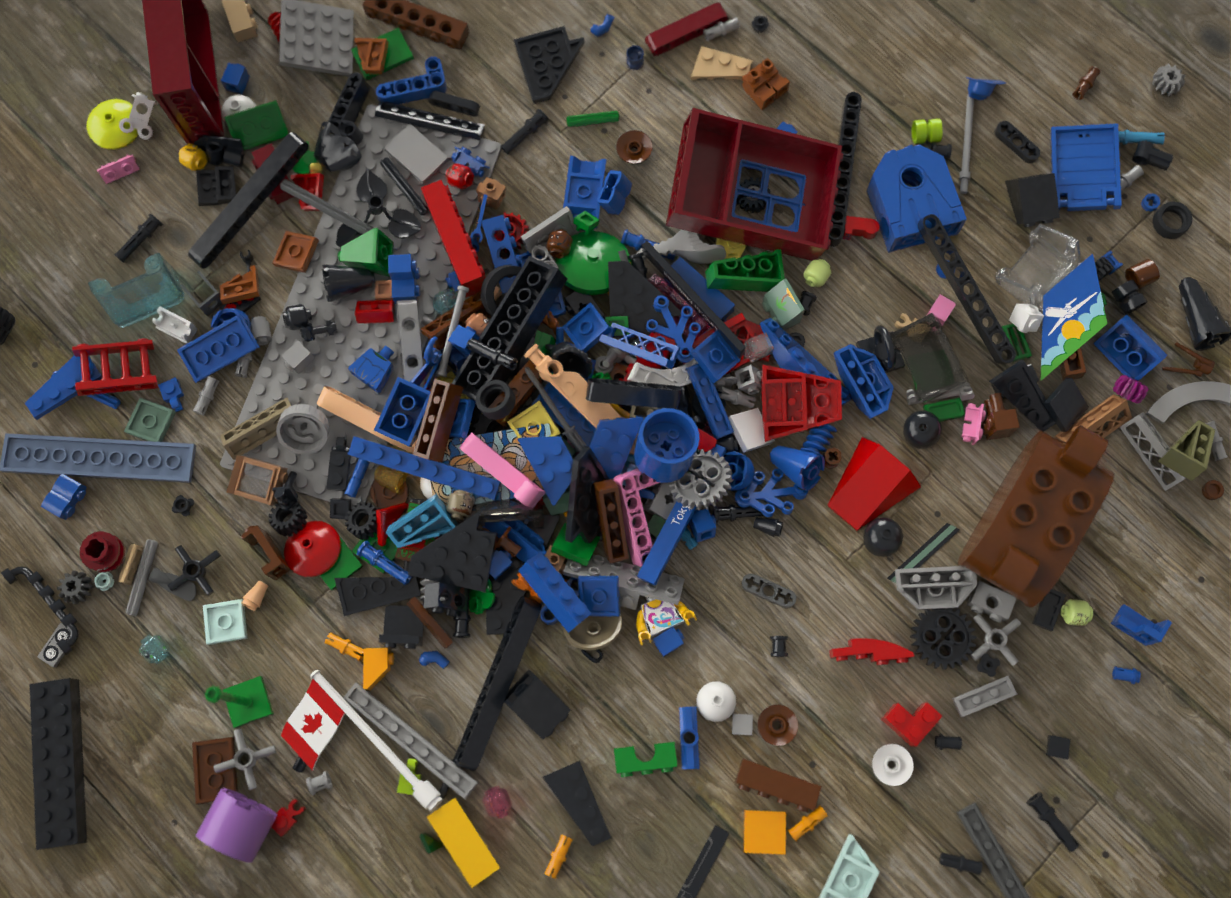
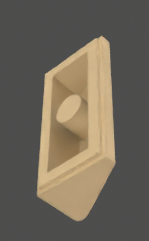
[118,544,144,585]

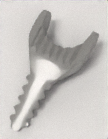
[636,230,726,264]

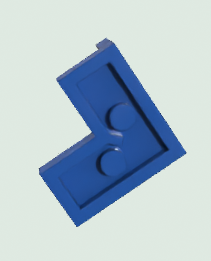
[1111,604,1172,646]

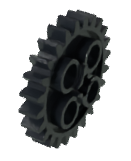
[910,608,977,670]

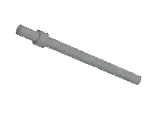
[959,94,974,194]

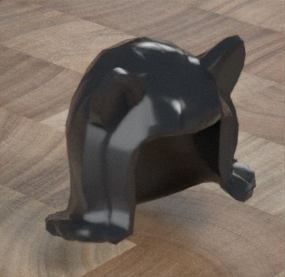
[544,342,593,379]

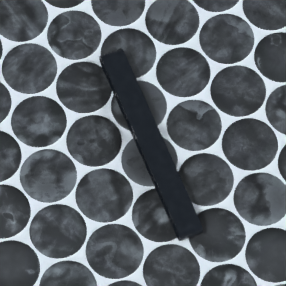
[828,92,862,247]
[188,132,308,269]
[918,214,1016,364]
[454,596,541,771]

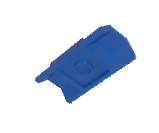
[563,155,606,231]

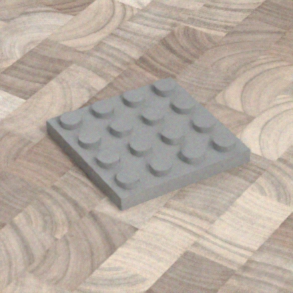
[279,0,354,77]

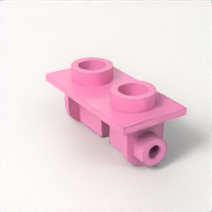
[97,154,140,184]
[961,403,986,445]

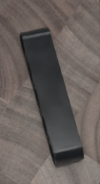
[586,378,682,409]

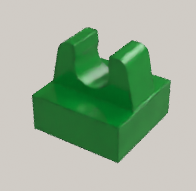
[573,211,600,236]

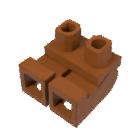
[742,58,790,110]

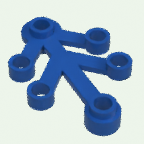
[646,295,701,363]
[735,469,808,517]

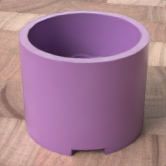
[196,788,277,863]

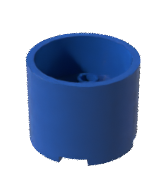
[634,408,700,483]

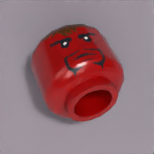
[446,163,474,190]

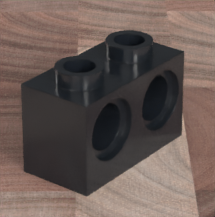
[424,582,468,616]

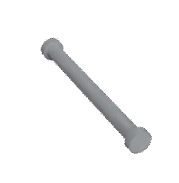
[435,286,469,377]

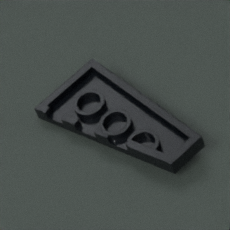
[989,359,1056,432]

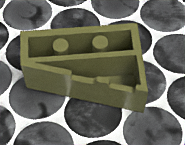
[1158,420,1215,481]

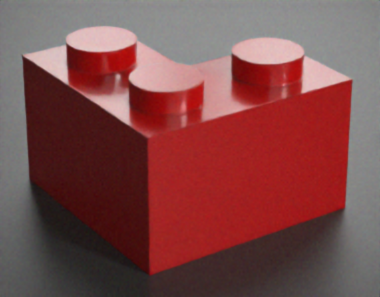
[881,702,943,747]

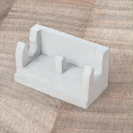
[152,306,198,344]

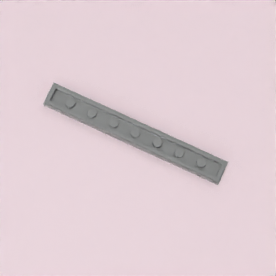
[343,683,479,800]

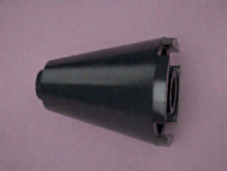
[322,264,375,302]

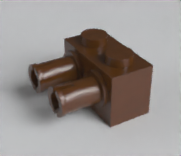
[981,393,1020,440]

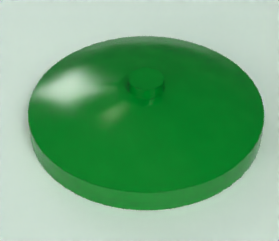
[556,231,630,295]

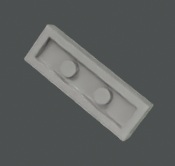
[952,676,1017,718]

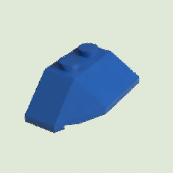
[833,344,894,419]

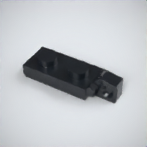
[326,437,351,491]

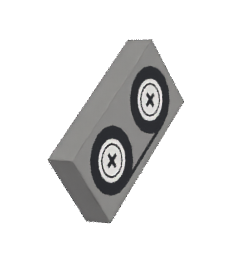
[37,623,79,668]

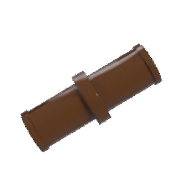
[1072,66,1100,100]

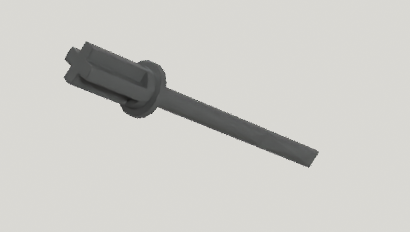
[525,367,586,452]

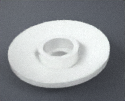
[872,744,913,786]

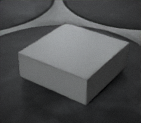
[732,714,753,735]

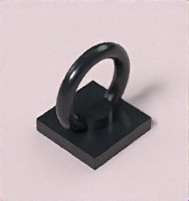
[856,325,905,373]

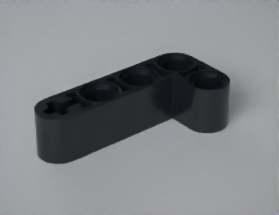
[328,73,370,145]

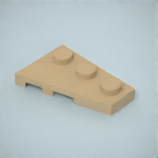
[691,46,752,80]

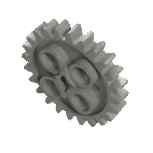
[669,449,733,510]

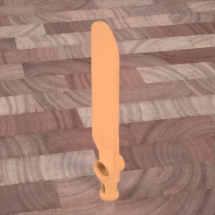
[524,344,638,455]

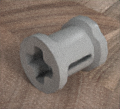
[306,771,332,796]

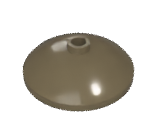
[563,613,622,650]

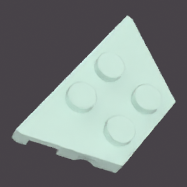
[819,834,879,898]

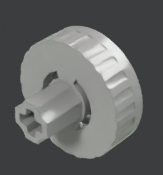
[276,404,330,454]

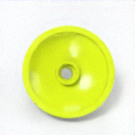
[87,99,139,149]

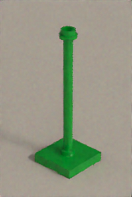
[205,676,274,728]

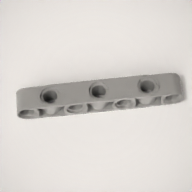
[396,300,425,387]

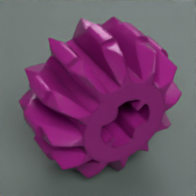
[1113,375,1149,404]

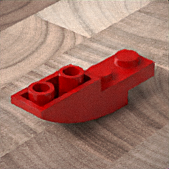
[829,638,914,666]

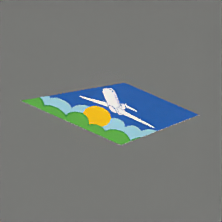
[1041,254,1107,380]

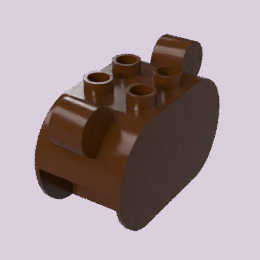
[958,425,1114,608]

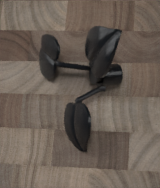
[336,169,422,248]

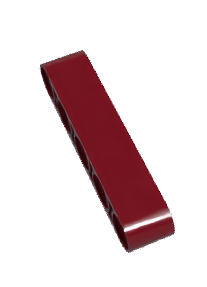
[645,2,729,56]

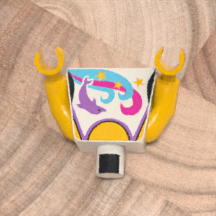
[636,597,697,645]

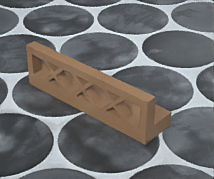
[1054,394,1132,444]

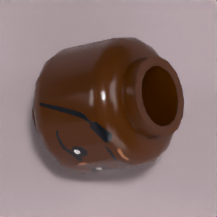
[546,229,572,259]

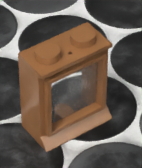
[226,455,288,505]

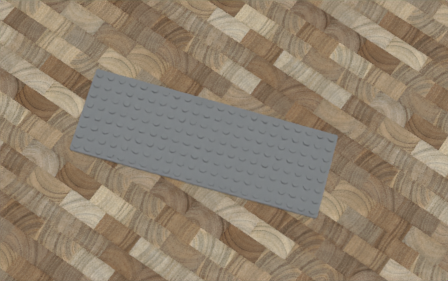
[220,104,501,510]

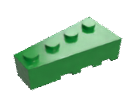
[705,249,785,292]

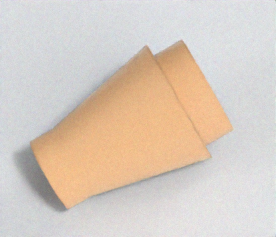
[242,580,269,611]

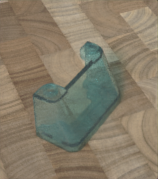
[88,253,184,327]

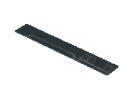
[676,825,729,898]

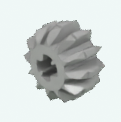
[1152,64,1186,96]

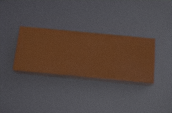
[407,597,453,649]

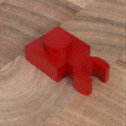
[272,799,306,837]

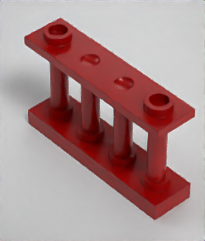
[72,338,158,396]

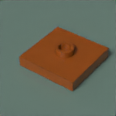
[272,231,319,273]

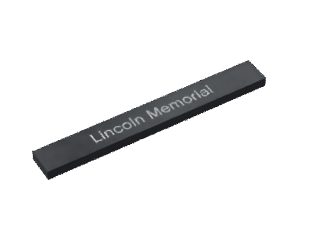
[642,241,746,358]

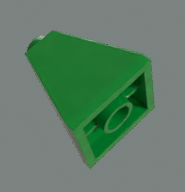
[338,228,394,277]

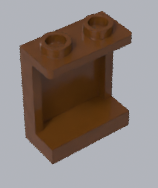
[240,525,291,580]

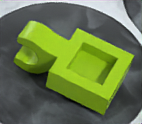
[397,758,422,795]

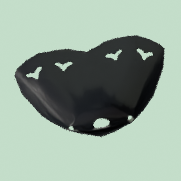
[313,121,362,172]

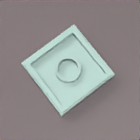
[203,599,248,645]

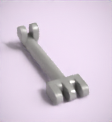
[906,381,975,405]

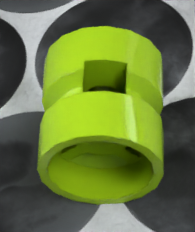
[912,119,943,144]

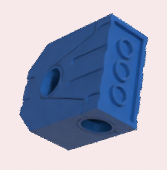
[867,145,967,253]

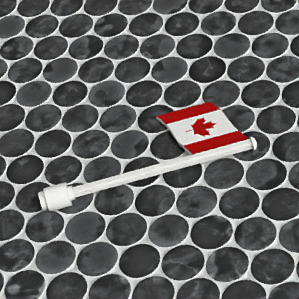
[281,670,443,811]

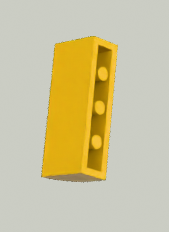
[427,798,500,889]

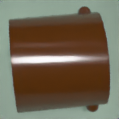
[1125,259,1160,289]

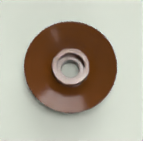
[616,130,652,164]
[757,705,798,746]

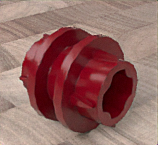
[80,531,125,573]

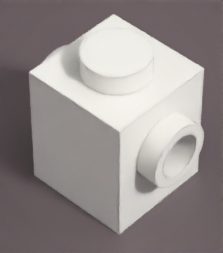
[1009,304,1044,333]

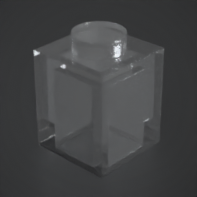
[744,332,774,363]

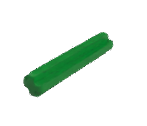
[566,110,619,127]

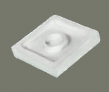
[728,408,775,453]

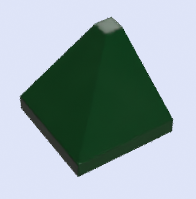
[419,833,443,854]

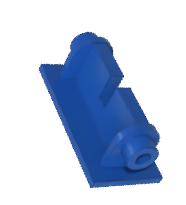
[451,146,490,178]

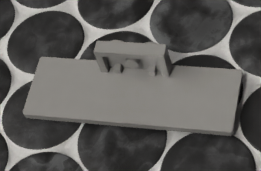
[563,554,685,610]

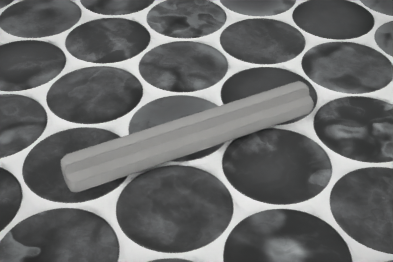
[126,539,158,616]

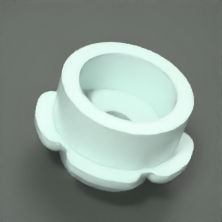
[94,572,114,591]

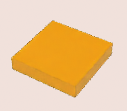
[744,810,786,855]

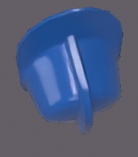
[966,77,1006,100]

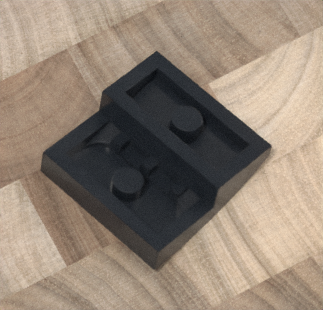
[196,166,236,206]

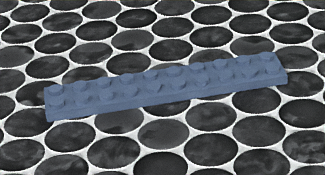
[0,433,196,483]

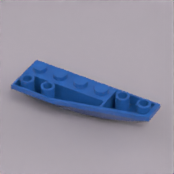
[760,318,852,407]

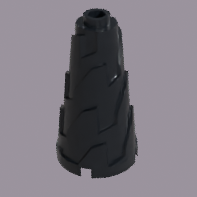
[1178,277,1231,351]

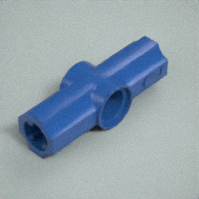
[679,707,700,769]

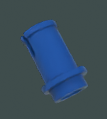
[1112,666,1141,684]

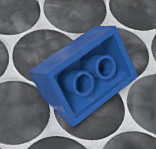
[1093,315,1168,381]

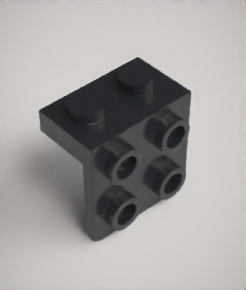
[379,605,424,649]

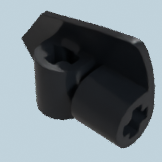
[194,135,244,167]

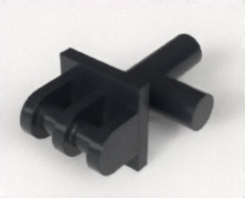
[272,471,298,511]

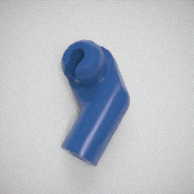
[590,14,614,37]

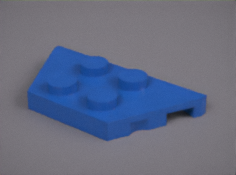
[589,416,643,479]
[518,436,573,506]

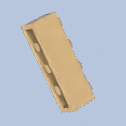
[222,0,258,43]

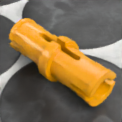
[325,632,364,661]
[788,805,828,841]
[544,834,573,879]

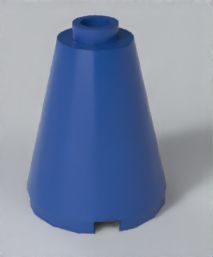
[770,445,825,491]

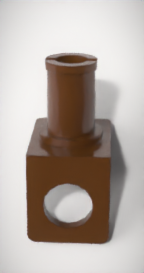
[482,526,522,557]

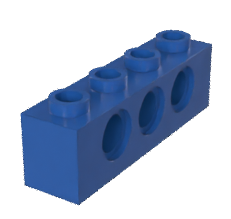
[481,215,522,294]

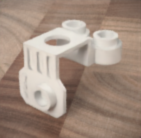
[119,92,158,139]

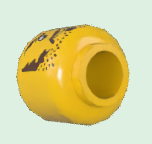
[179,144,207,171]

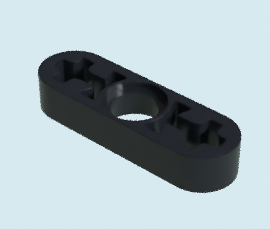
[428,91,480,117]
[994,121,1040,163]

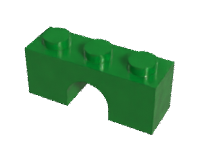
[614,742,678,777]

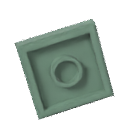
[124,398,176,442]

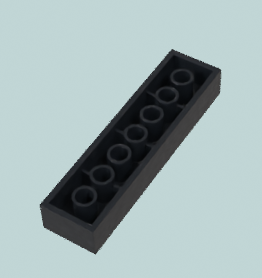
[452,256,567,408]
[29,678,87,850]

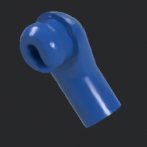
[419,651,450,669]

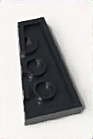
[334,576,421,616]
[542,761,611,847]

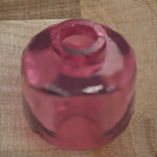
[482,786,512,819]

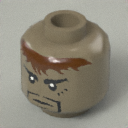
[446,490,474,521]

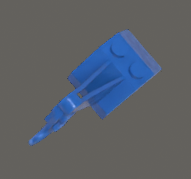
[374,336,442,447]

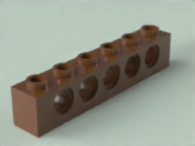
[362,0,469,50]

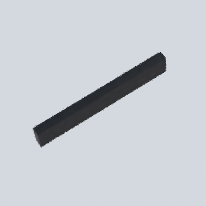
[375,101,485,140]

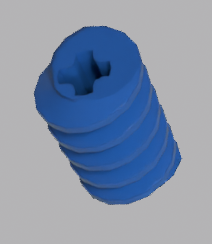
[800,424,837,456]

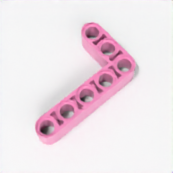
[459,432,546,508]
[613,468,661,567]

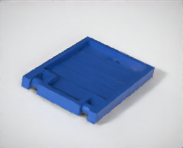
[1050,124,1122,211]

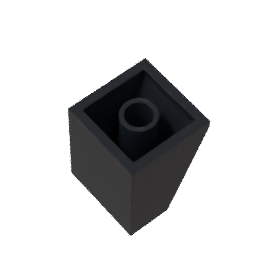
[1005,173,1060,227]
[504,670,571,740]

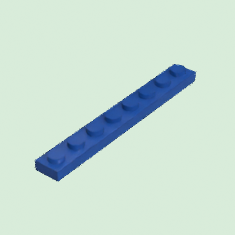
[348,436,501,500]

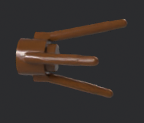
[1162,342,1215,377]

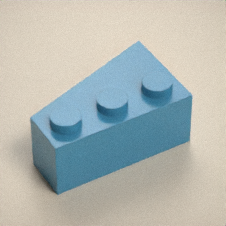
[386,493,459,548]

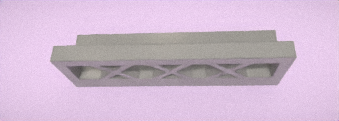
[1120,412,1186,491]

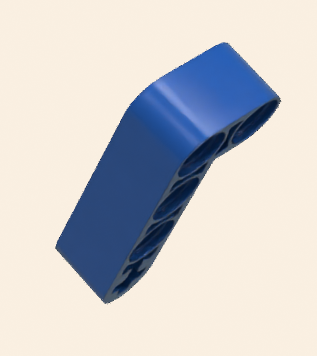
[376,56,447,105]

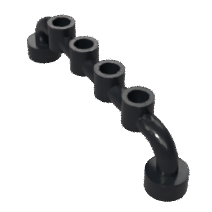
[1,566,78,655]

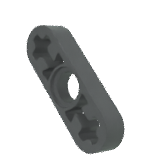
[741,574,796,608]

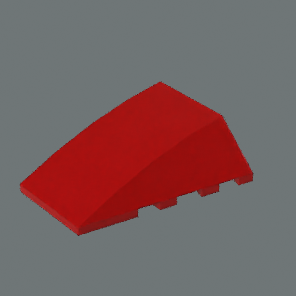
[761,364,842,442]
[827,437,921,531]

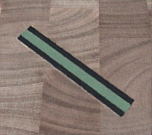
[887,523,960,583]

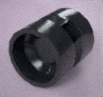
[1111,279,1148,315]

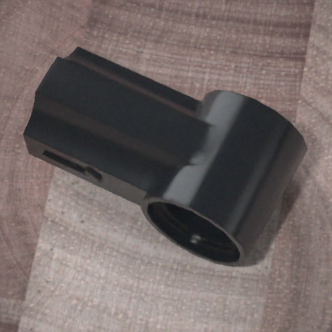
[1132,140,1173,171]

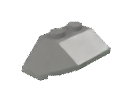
[895,566,977,610]

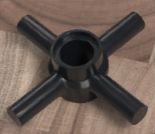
[167,545,221,596]

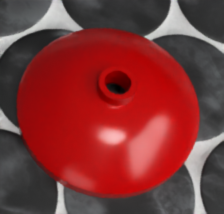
[284,521,341,577]

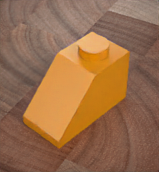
[363,648,394,690]

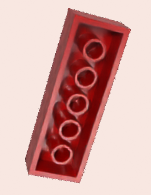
[420,180,486,298]

